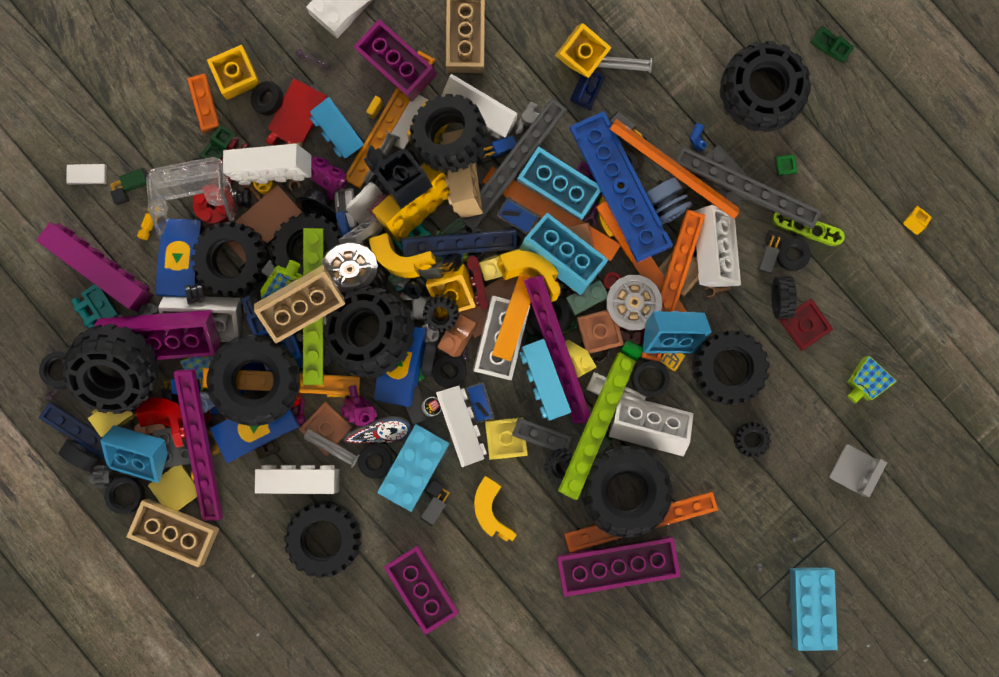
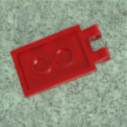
[266,79,328,147]

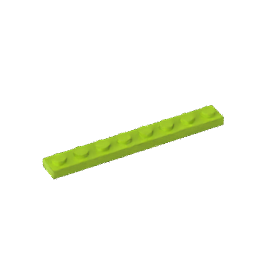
[303,228,324,385]
[558,352,636,500]

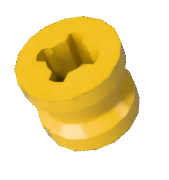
[253,180,275,195]

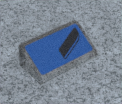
[496,197,540,235]
[466,381,495,424]

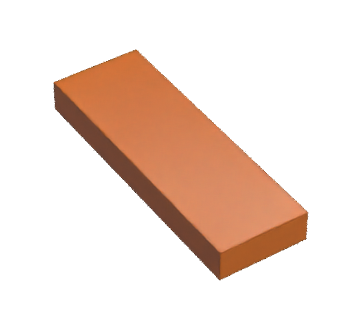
[187,73,220,133]

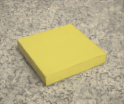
[485,417,528,460]
[148,465,197,511]

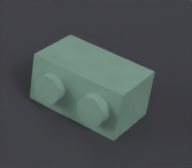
[565,280,608,317]

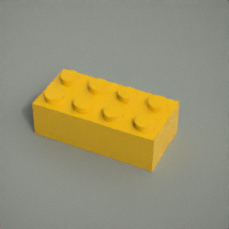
[372,163,450,243]

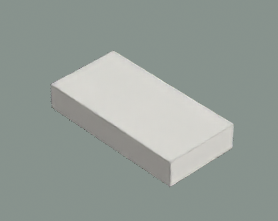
[67,164,107,185]

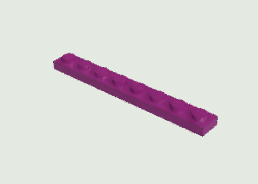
[524,275,590,423]
[173,369,223,521]

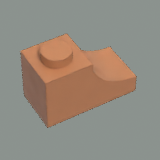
[438,314,478,357]

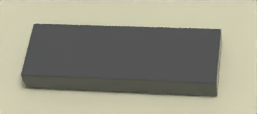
[512,417,572,452]

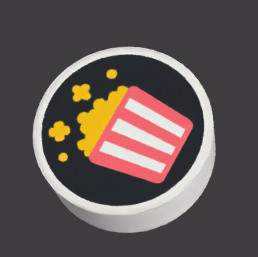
[421,397,441,417]

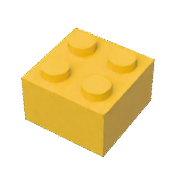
[207,45,260,100]

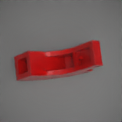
[136,398,186,448]

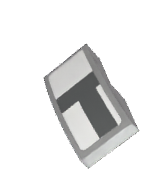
[334,188,357,230]

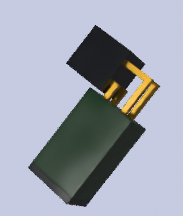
[110,168,151,205]

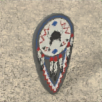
[343,416,411,445]

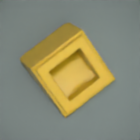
[903,206,932,235]

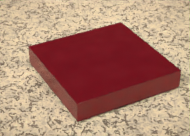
[779,298,834,351]

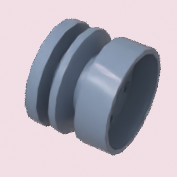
[646,177,693,224]

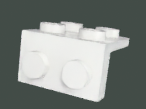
[346,182,386,237]

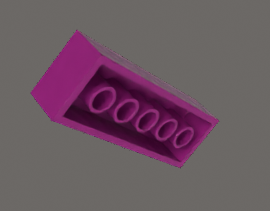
[36,222,154,312]
[94,310,220,360]
[556,536,681,597]

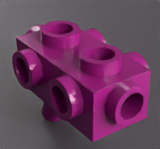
[308,156,347,200]
[341,385,377,426]

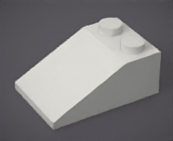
[306,0,373,39]

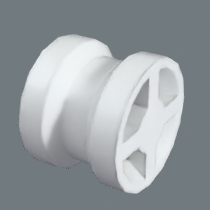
[422,324,440,343]

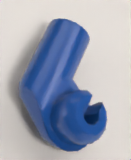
[690,123,707,151]

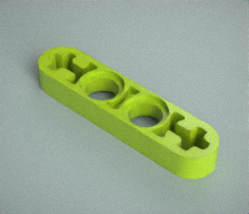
[771,212,845,246]

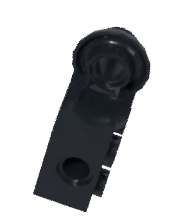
[363,145,433,209]

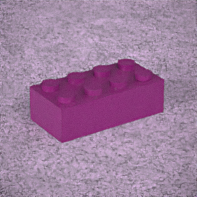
[354,19,437,102]
[384,544,459,635]

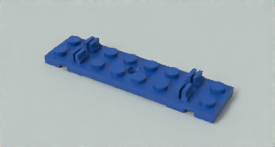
[569,111,673,263]

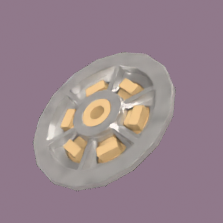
[321,242,378,292]
[607,275,662,330]

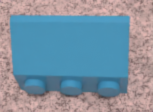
[309,97,364,159]
[643,311,711,353]
[100,425,168,483]

